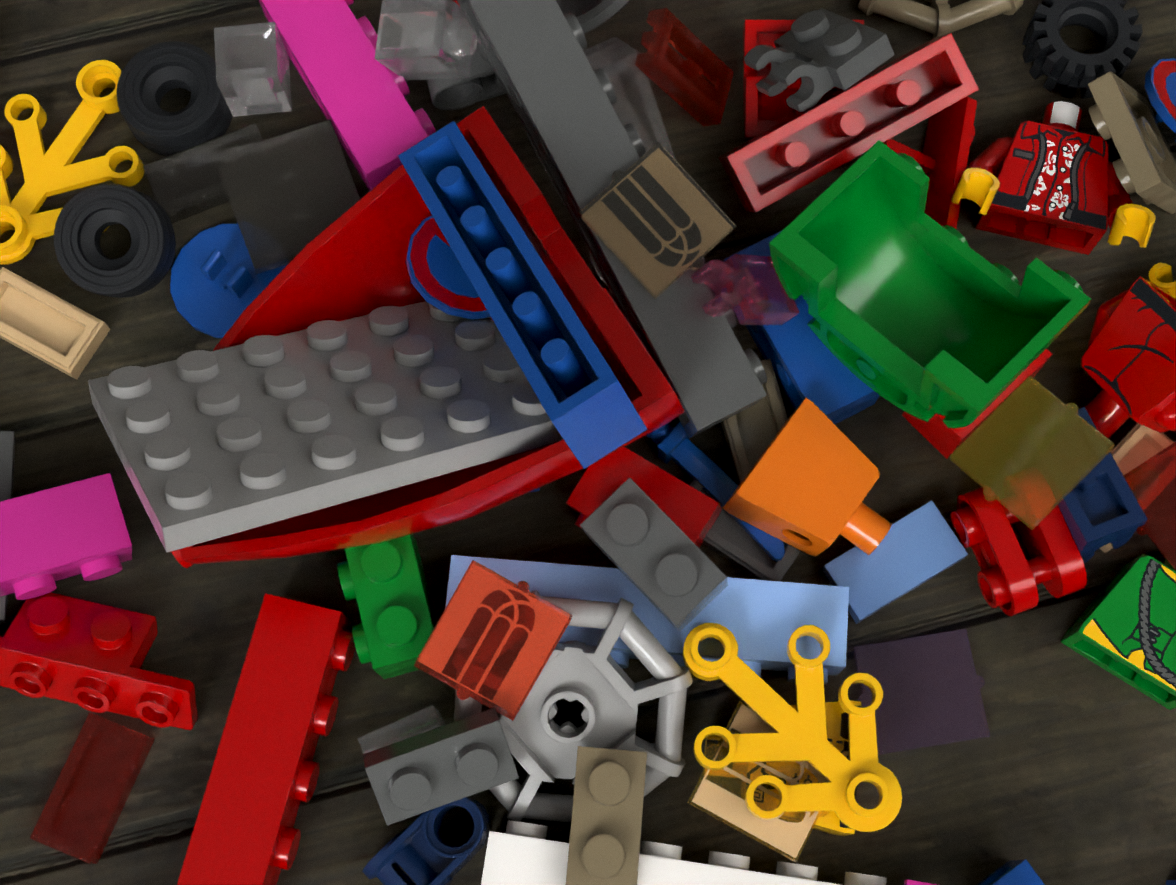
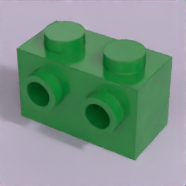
[337,534,438,679]

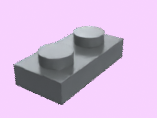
[363,707,519,826]

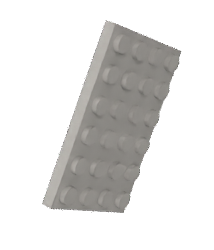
[88,301,563,553]

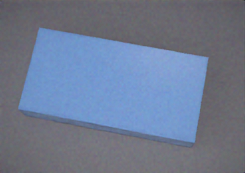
[821,500,968,624]

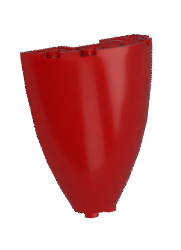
[171,106,684,568]

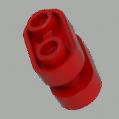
[951,469,1087,616]

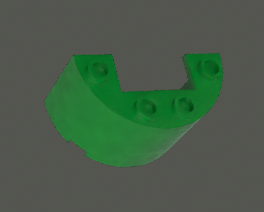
[769,140,1091,428]

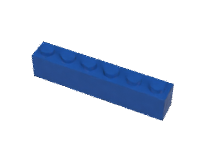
[398,121,648,469]

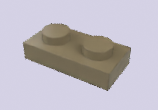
[566,746,647,885]

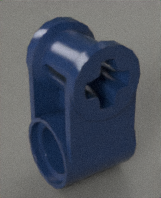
[362,797,491,885]

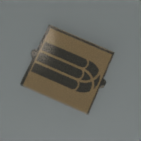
[578,142,736,300]

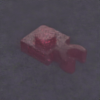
[691,254,800,325]

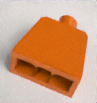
[722,398,892,557]

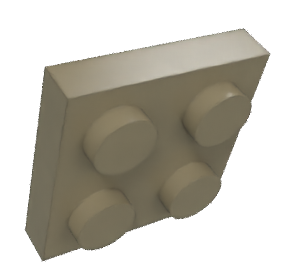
[1088,71,1176,214]

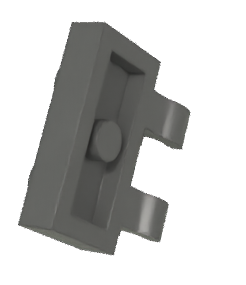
[744,8,895,112]

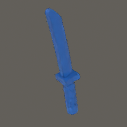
[646,422,785,562]

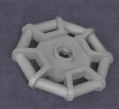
[452,590,693,823]

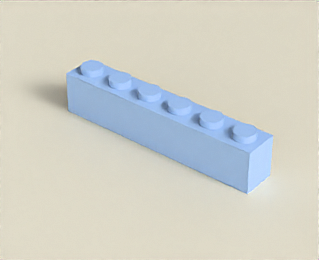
[445,555,849,684]

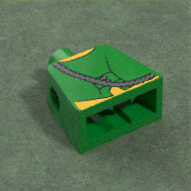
[1060,542,1176,710]

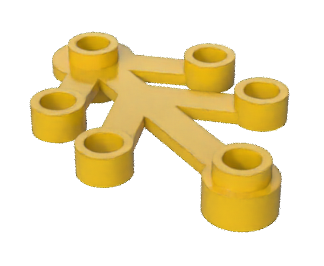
[0,60,145,265]
[683,623,902,832]

